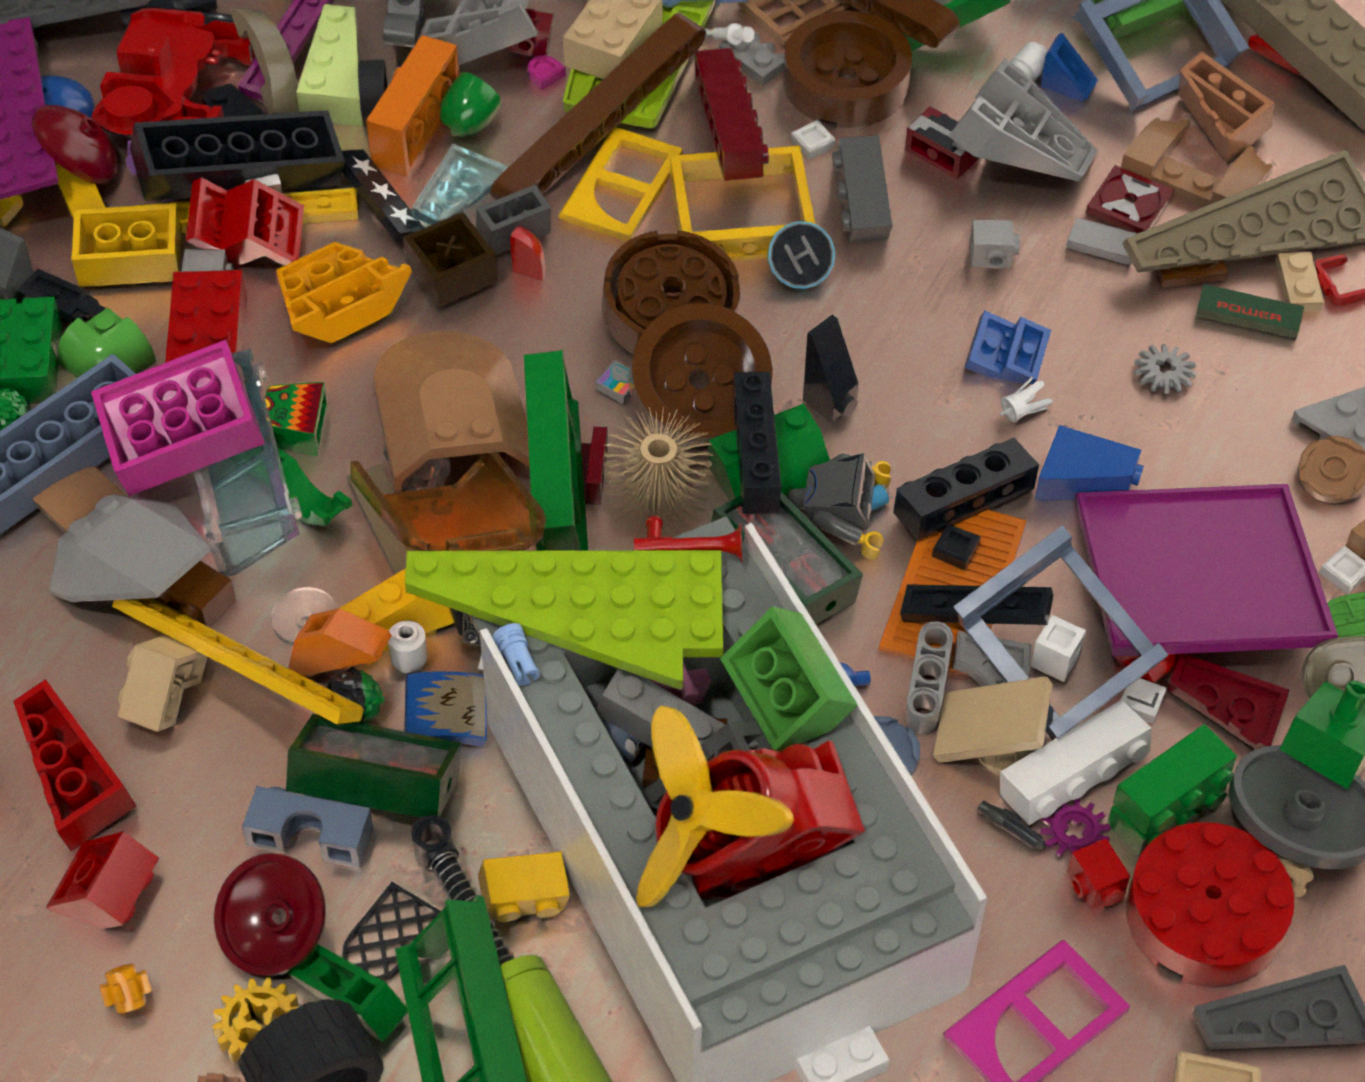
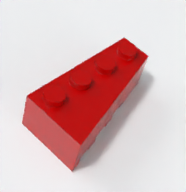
[13,679,137,851]

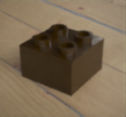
[404,212,498,308]

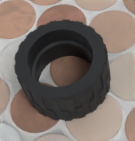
[239,999,384,1082]

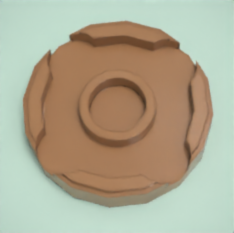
[1298,435,1365,504]

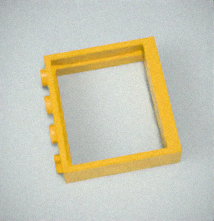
[670,145,816,261]

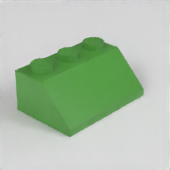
[720,606,858,751]

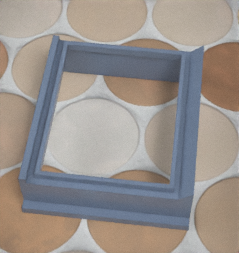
[1072,0,1249,112]
[953,525,1168,740]

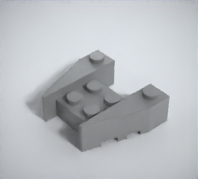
[416,0,538,65]

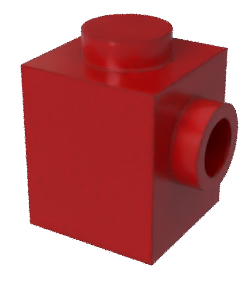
[1067,838,1131,910]

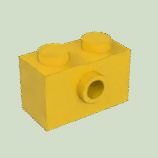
[478,851,570,922]

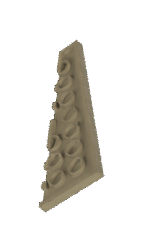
[1122,149,1365,273]

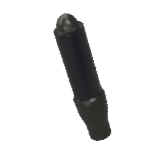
[977,800,1046,850]

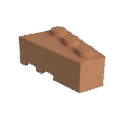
[1178,52,1275,165]

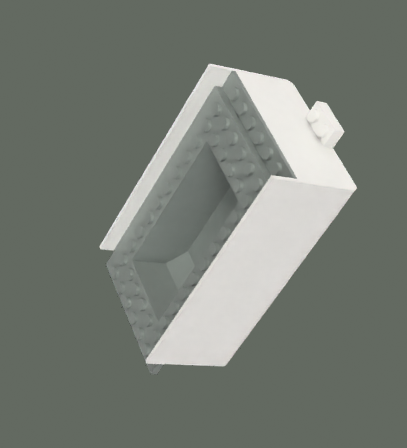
[473,516,987,1082]

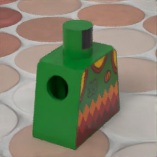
[251,382,328,456]

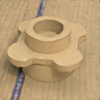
[1279,856,1313,897]

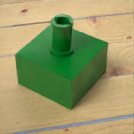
[1279,681,1365,789]

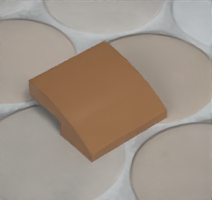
[33,466,127,533]

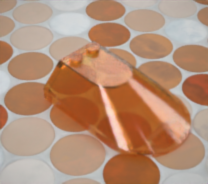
[350,452,546,551]

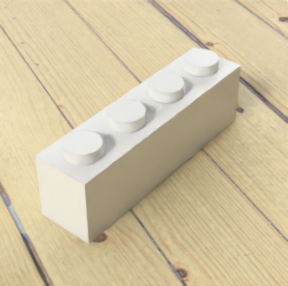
[1000,700,1152,825]

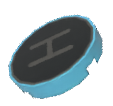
[767,221,835,289]

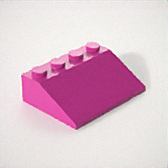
[91,340,265,496]

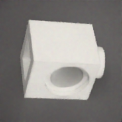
[1030,615,1086,682]

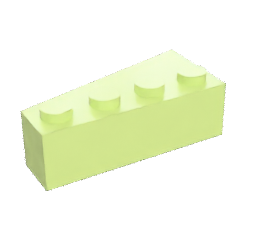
[296,4,363,127]

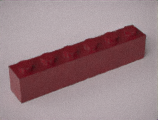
[694,48,769,181]

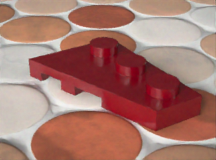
[1167,654,1290,749]

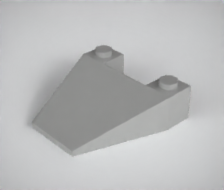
[949,59,1098,181]

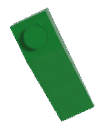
[286,944,408,1042]

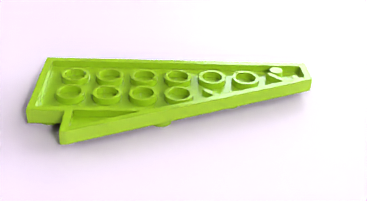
[405,550,723,689]

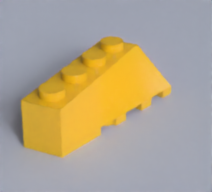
[340,538,468,652]

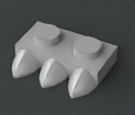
[718,32,785,86]

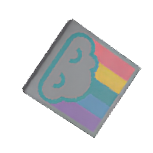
[595,360,631,405]

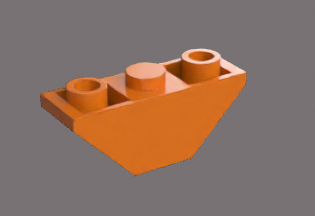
[288,608,392,677]

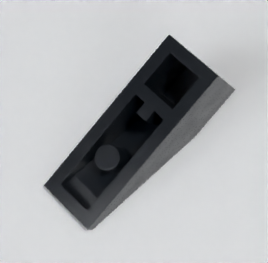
[803,314,859,424]

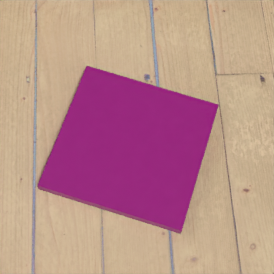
[1074,484,1339,657]

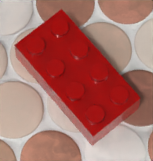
[165,270,247,378]

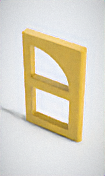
[558,127,683,242]

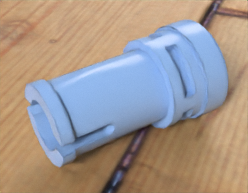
[492,623,540,686]

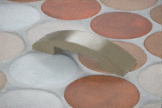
[230,8,299,114]

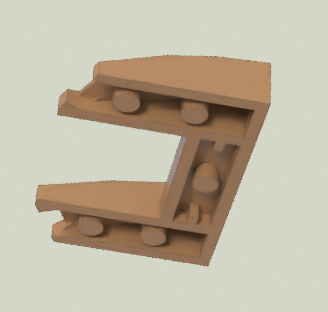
[1121,118,1273,207]

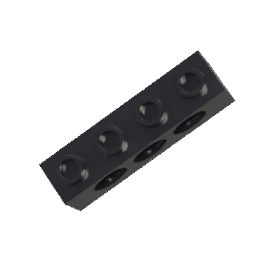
[732,371,781,514]
[893,438,1039,541]

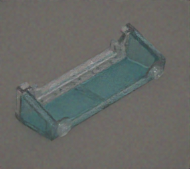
[194,348,303,577]

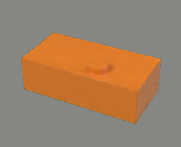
[366,35,459,177]

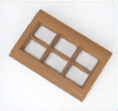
[738,0,854,46]

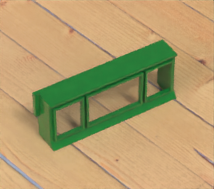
[524,350,588,551]
[395,895,527,1082]

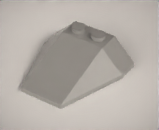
[50,494,212,602]

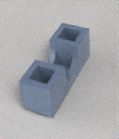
[242,786,373,868]

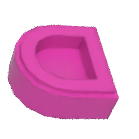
[527,55,566,90]

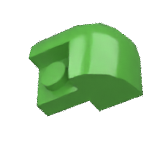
[57,308,156,378]

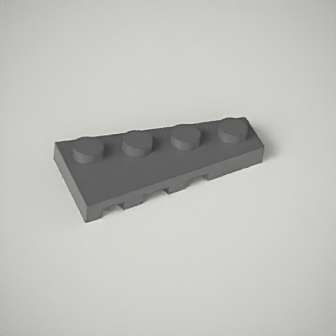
[1192,964,1365,1050]

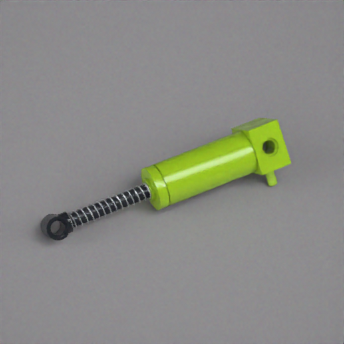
[411,815,612,1082]

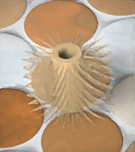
[603,407,713,536]

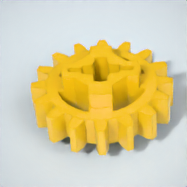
[212,978,299,1062]

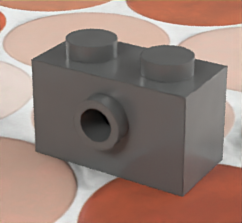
[476,185,551,255]

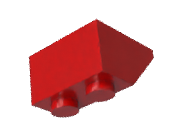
[46,831,159,929]

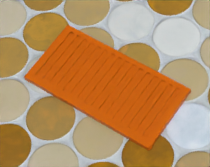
[878,510,1027,677]

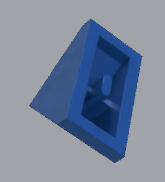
[1040,33,1098,102]

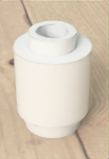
[1009,42,1047,82]
[388,621,428,674]

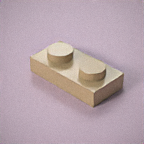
[1276,252,1324,312]

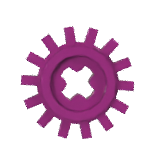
[1040,799,1111,858]

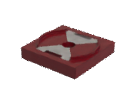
[1085,165,1174,234]

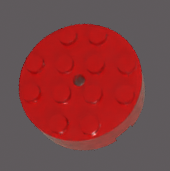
[1126,822,1295,987]

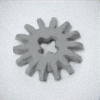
[1134,344,1196,394]

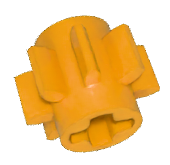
[99,963,152,1014]

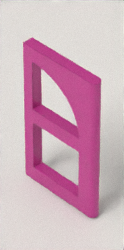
[943,939,1130,1082]

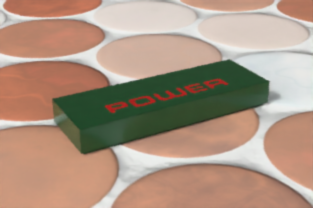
[1196,284,1304,339]

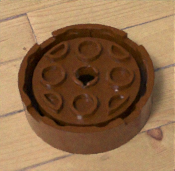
[783,11,912,128]
[602,230,741,354]
[628,303,773,450]

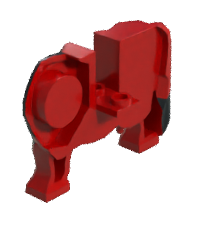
[91,8,256,138]

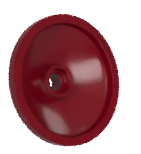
[31,105,119,184]
[214,853,326,976]

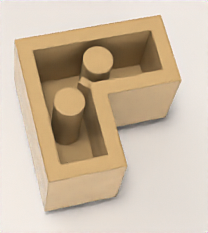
[117,635,207,732]

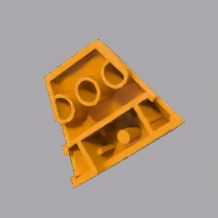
[276,242,412,343]

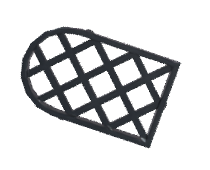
[342,882,441,981]

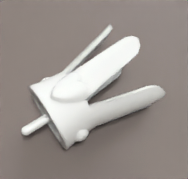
[1000,377,1053,423]

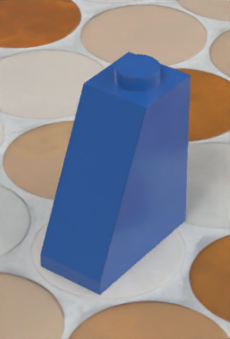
[1035,425,1144,501]

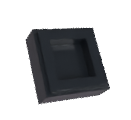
[932,524,981,570]

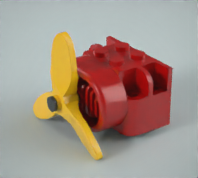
[636,706,865,908]

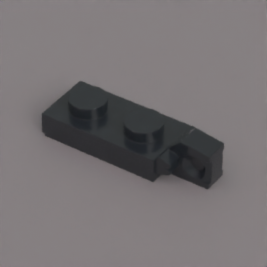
[16,269,106,323]

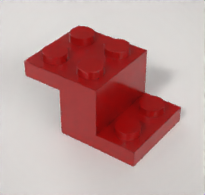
[186,177,304,267]

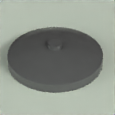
[1229,745,1365,869]

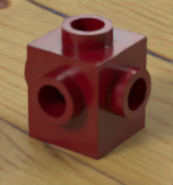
[509,9,554,56]

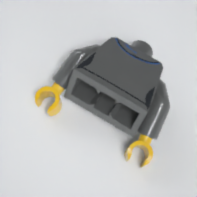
[788,453,892,560]

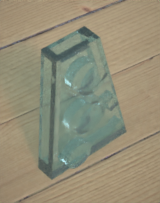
[411,144,508,225]

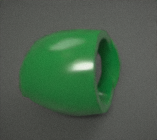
[440,72,502,137]

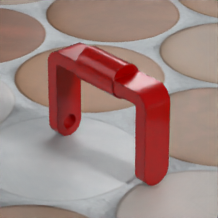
[1315,254,1365,306]

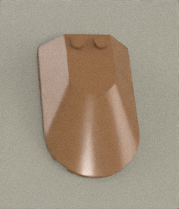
[374,331,530,491]

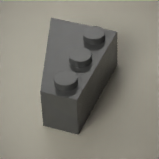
[832,135,892,243]

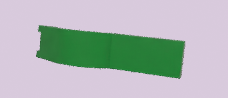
[229,437,353,526]

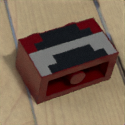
[905,106,979,180]

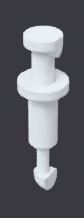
[705,23,754,45]

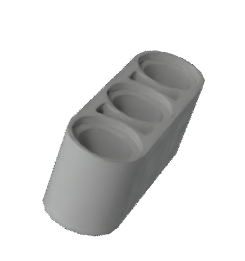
[905,622,953,734]

